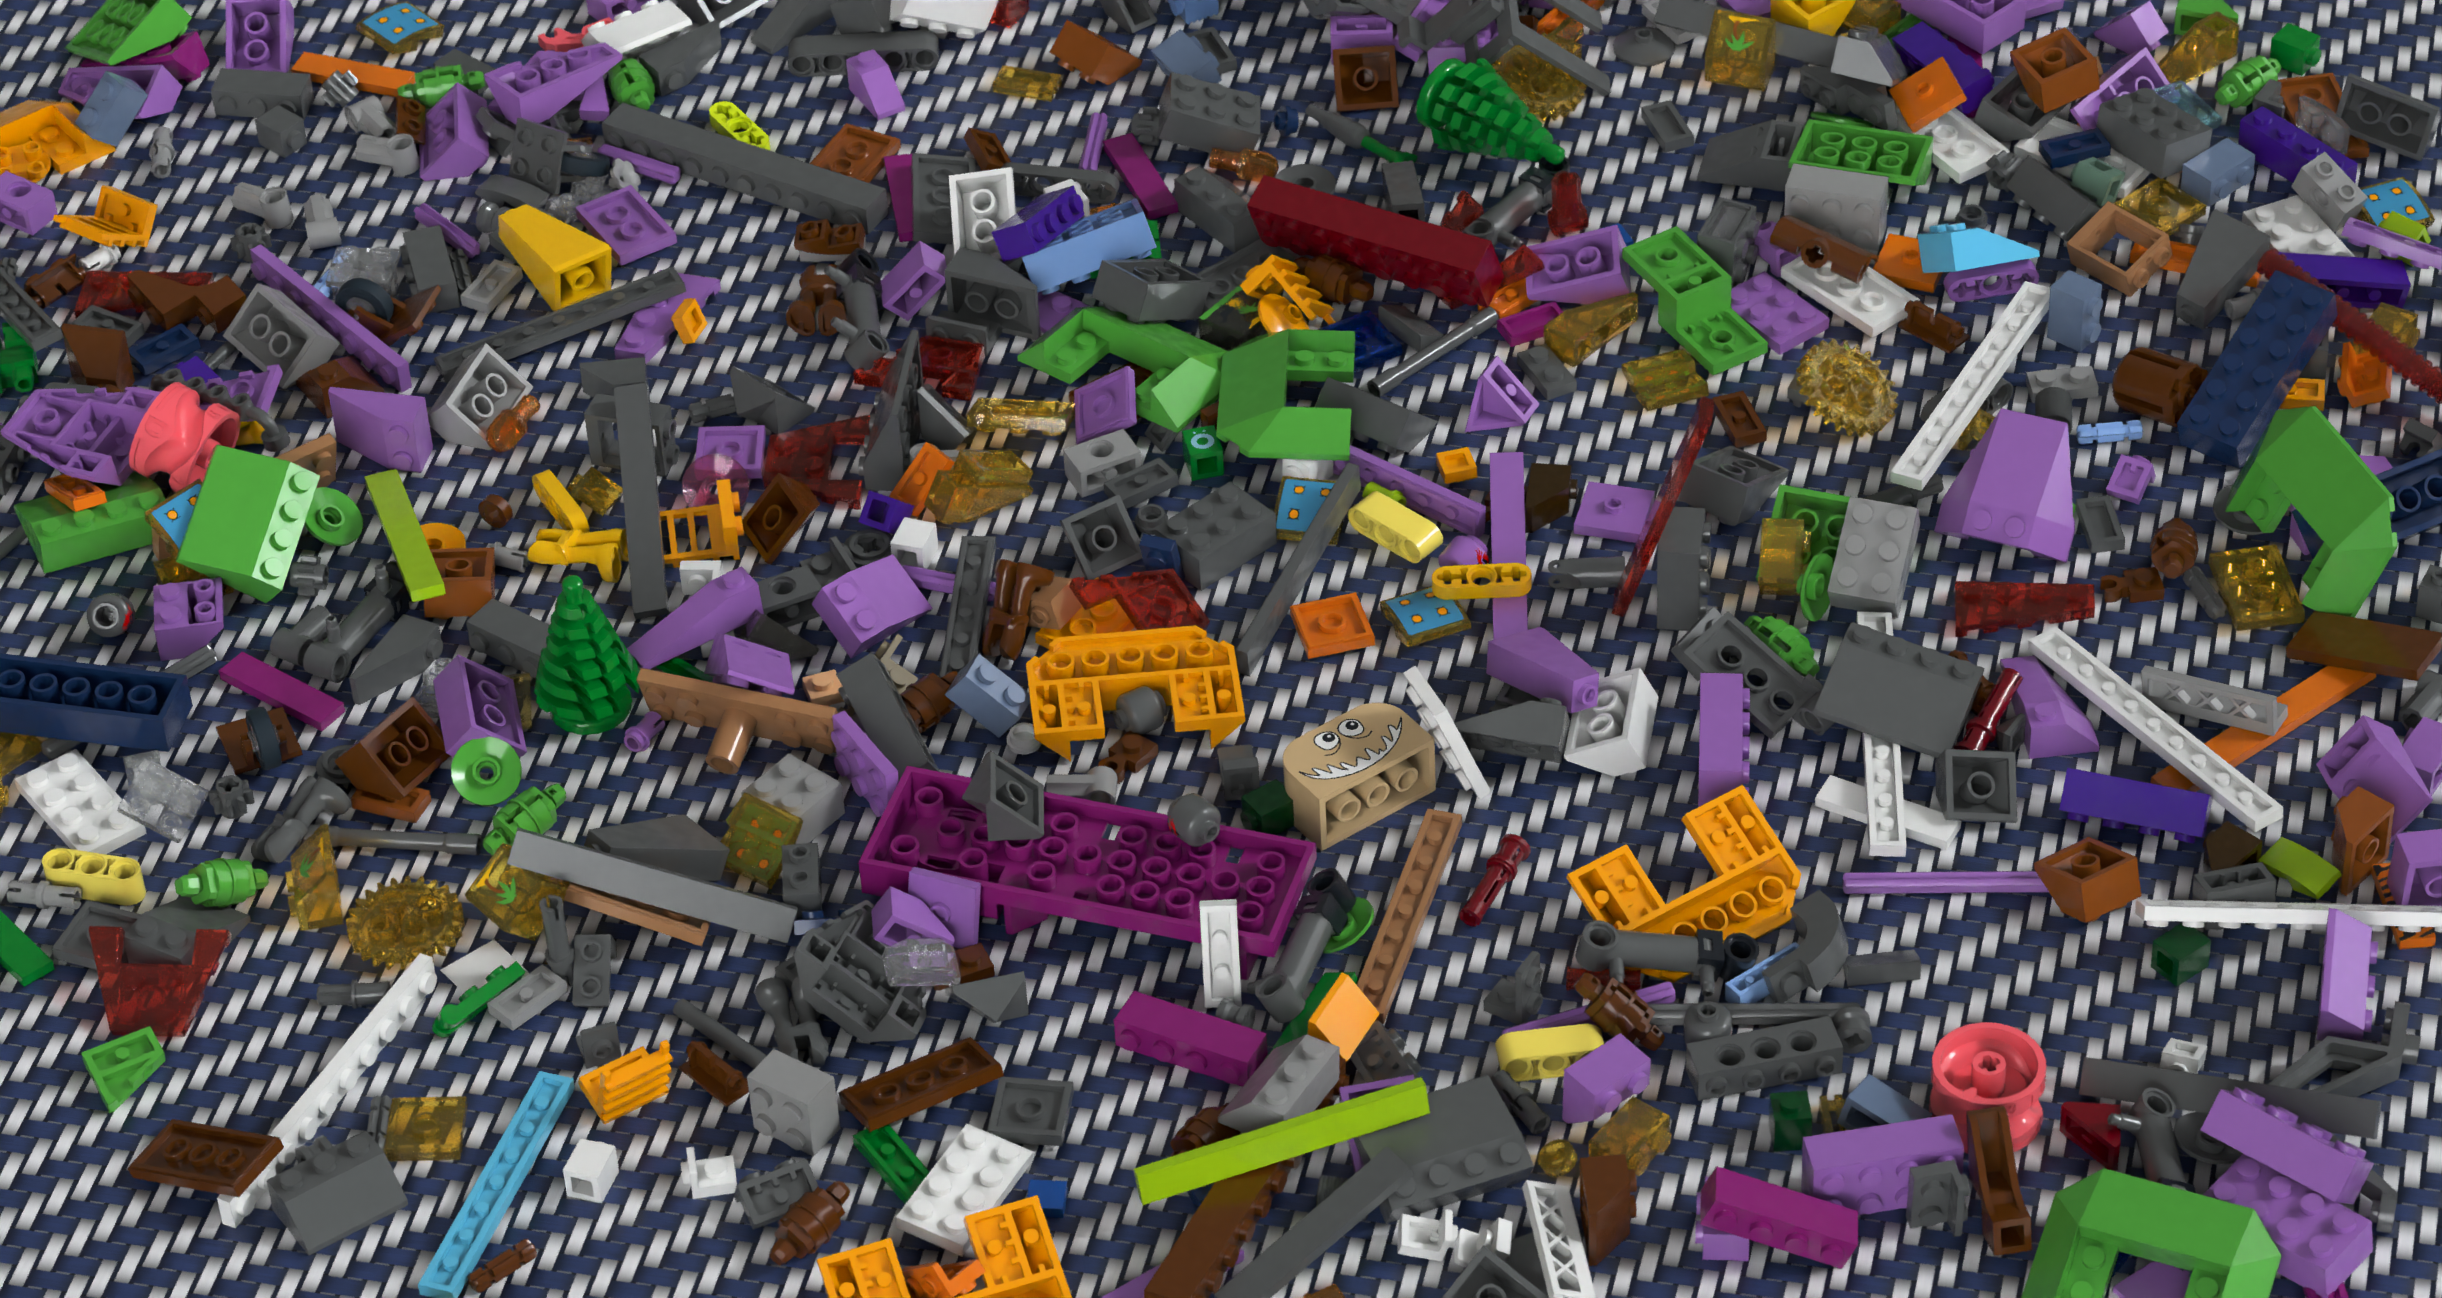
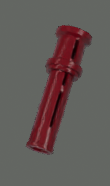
[1953,668,2023,751]
[1459,834,1531,927]

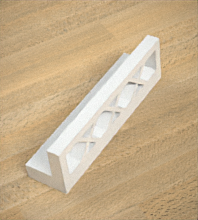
[1522,1180,1596,1298]

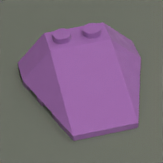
[0,387,161,486]
[1934,408,2075,563]

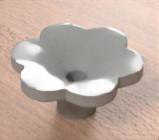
[609,158,641,192]

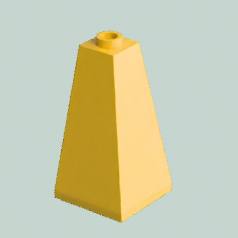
[498,204,612,312]

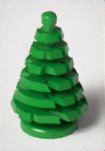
[1416,58,1565,165]
[534,575,640,735]

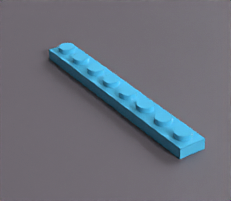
[418,1071,575,1298]

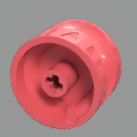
[129,382,241,495]
[1929,1022,2046,1154]

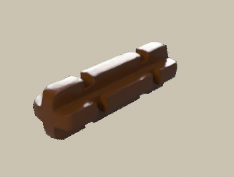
[467,1239,537,1293]

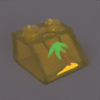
[1705,9,1776,91]
[285,824,344,931]
[465,843,570,941]

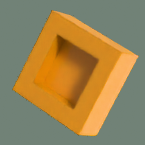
[671,298,708,344]
[1436,447,1477,484]

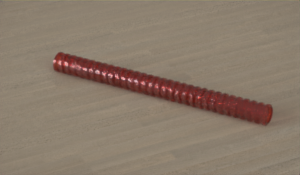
[2257,248,2442,404]

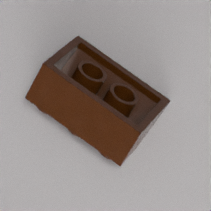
[334,696,450,800]

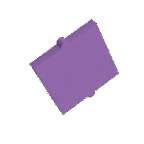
[2112,1261,2190,1298]

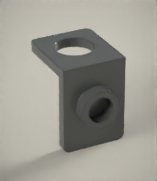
[576,1022,622,1069]

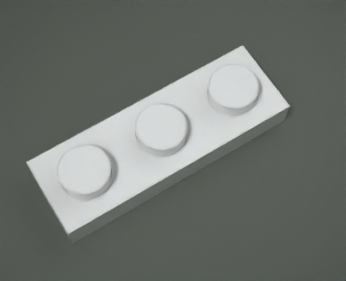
[1200,899,1242,1008]

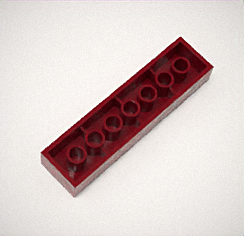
[1247,175,1504,308]

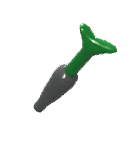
[1305,104,1417,163]

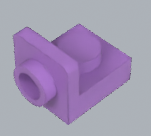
[2106,454,2156,505]

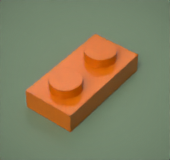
[889,442,955,517]

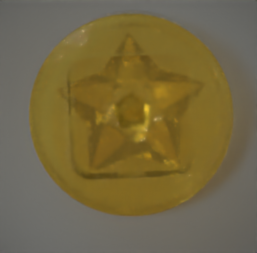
[1538,1139,1578,1177]

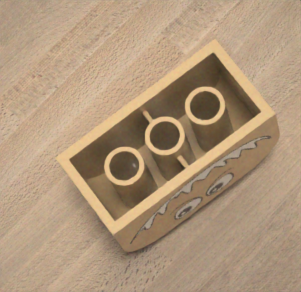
[1283,703,1436,851]

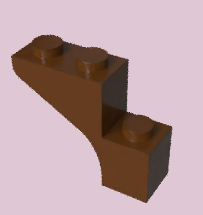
[127,270,246,334]
[1966,1106,2032,1256]

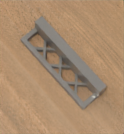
[2141,665,2288,736]

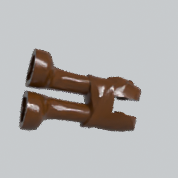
[786,264,846,336]
[982,559,1055,660]

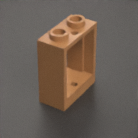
[2066,201,2172,297]

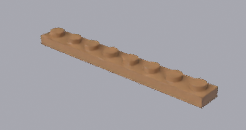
[1357,808,1462,1024]

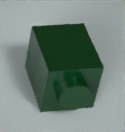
[1240,779,1294,835]
[2151,923,2211,987]
[1769,1090,1812,1152]

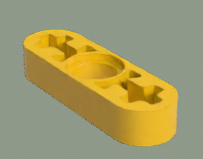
[532,469,590,533]
[1432,563,1532,600]

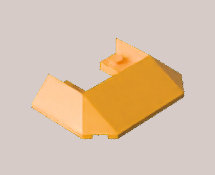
[0,100,116,175]
[1026,625,1245,762]
[1566,785,1801,983]
[817,1195,1072,1298]

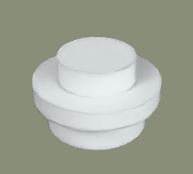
[1007,723,1042,755]

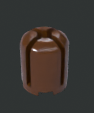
[2112,347,2208,427]

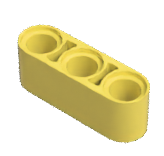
[1347,491,1443,563]
[42,848,146,906]
[1495,1024,1604,1082]

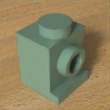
[2070,157,2126,206]

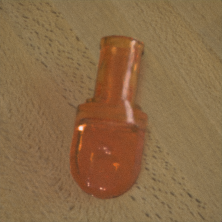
[1209,148,1279,182]
[486,394,540,452]

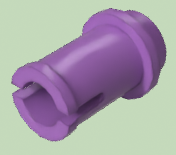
[624,711,665,752]

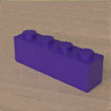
[1892,21,1995,115]
[2238,106,2358,184]
[992,185,1085,262]
[2268,252,2411,311]
[2059,768,2213,844]

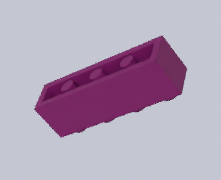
[1114,991,1268,1087]
[1700,1166,1858,1269]

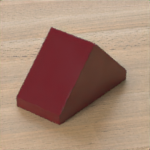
[2059,1101,2121,1171]

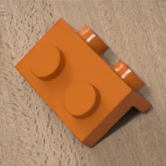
[2337,342,2393,408]
[902,1259,986,1298]

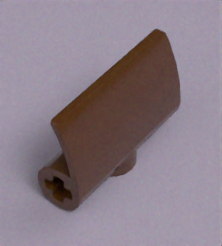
[1770,215,1879,284]

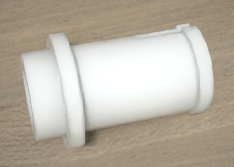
[78,244,121,277]

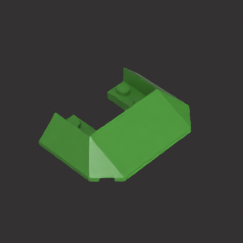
[1018,305,1228,433]
[1216,329,1355,461]
[2225,406,2398,618]
[2021,1168,2282,1298]

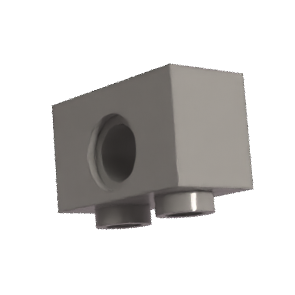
[2291,152,2368,233]
[1063,429,1142,498]

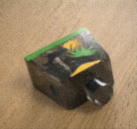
[1199,286,1268,351]

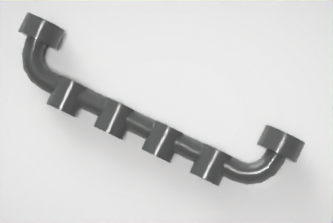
[149,368,290,452]

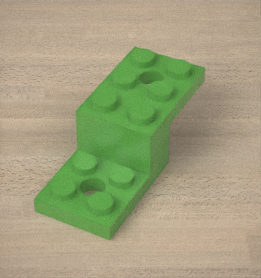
[1622,226,1768,376]

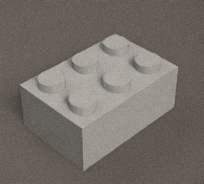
[1784,163,1888,251]
[1827,496,1921,618]

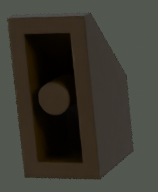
[1525,463,1578,533]
[2203,821,2263,872]

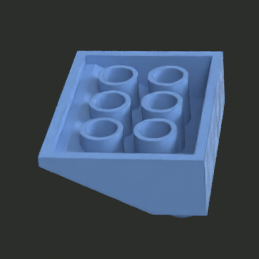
[1022,198,1157,295]

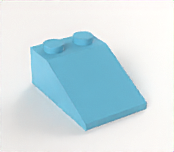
[1917,223,2040,273]

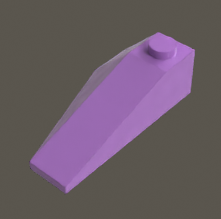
[484,42,623,125]
[2070,47,2180,131]
[58,65,183,119]
[627,566,764,669]
[2000,655,2099,759]

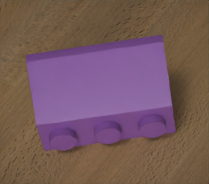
[419,82,489,181]
[433,654,527,758]
[2316,908,2378,1041]

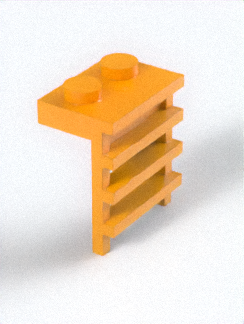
[53,186,158,247]
[1239,254,1337,328]
[660,479,744,568]
[578,1039,673,1125]

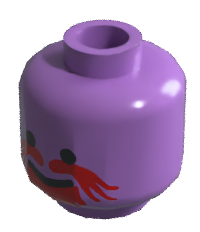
[1438,535,1489,584]

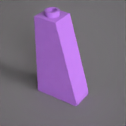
[1486,627,1599,713]

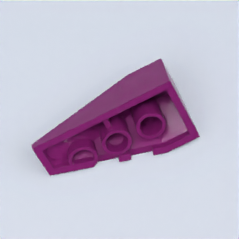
[80,31,210,82]

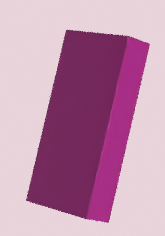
[1496,301,1570,347]

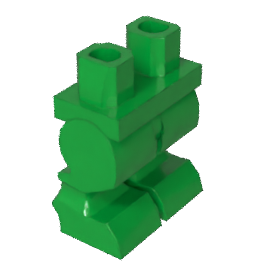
[0,322,39,394]

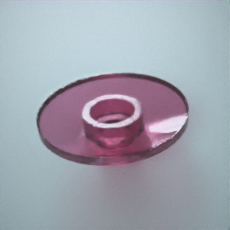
[682,454,749,519]

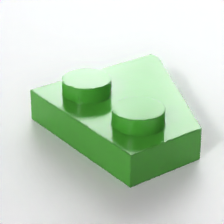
[81,1026,165,1113]

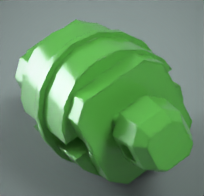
[2215,55,2281,108]
[608,58,655,110]
[397,64,486,109]
[1744,615,1820,677]
[483,784,566,855]
[174,858,269,907]

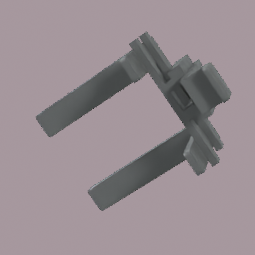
[1397,0,1611,96]

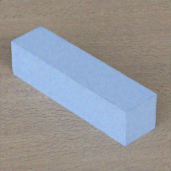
[1725,942,1800,1003]

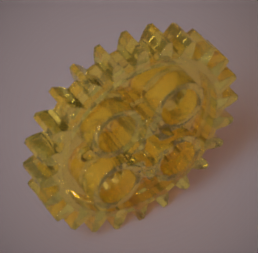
[1491,32,1587,121]
[1796,339,1898,437]
[346,876,465,970]

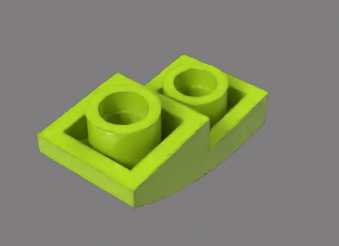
[2258,837,2342,900]

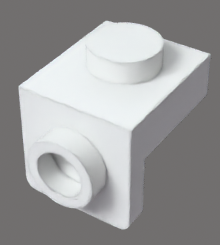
[1397,1209,1458,1262]

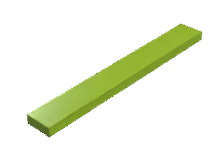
[364,469,446,602]
[1134,1077,1430,1205]

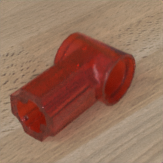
[1547,171,1589,237]

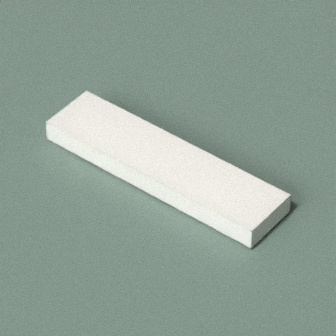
[1815,775,1961,850]

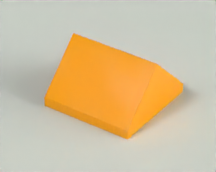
[1307,973,1380,1062]

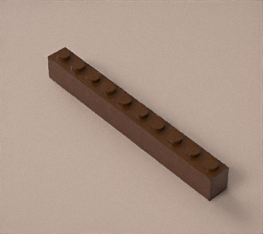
[1144,1057,1349,1298]

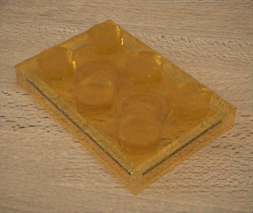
[967,397,1075,436]
[2208,544,2305,631]

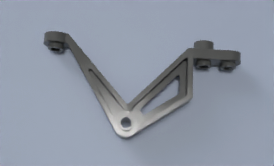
[2268,1001,2421,1233]

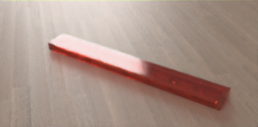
[1611,396,1714,617]

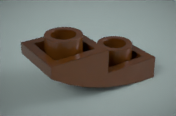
[794,219,865,255]

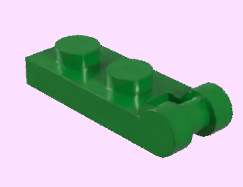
[432,961,525,1038]

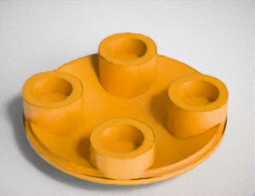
[0,141,51,183]

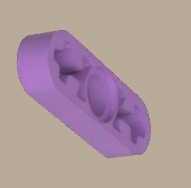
[1943,259,2039,302]

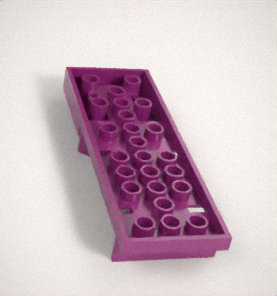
[858,766,1317,981]

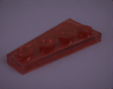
[74,270,214,319]
[1955,581,2095,638]

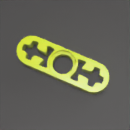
[709,101,771,151]

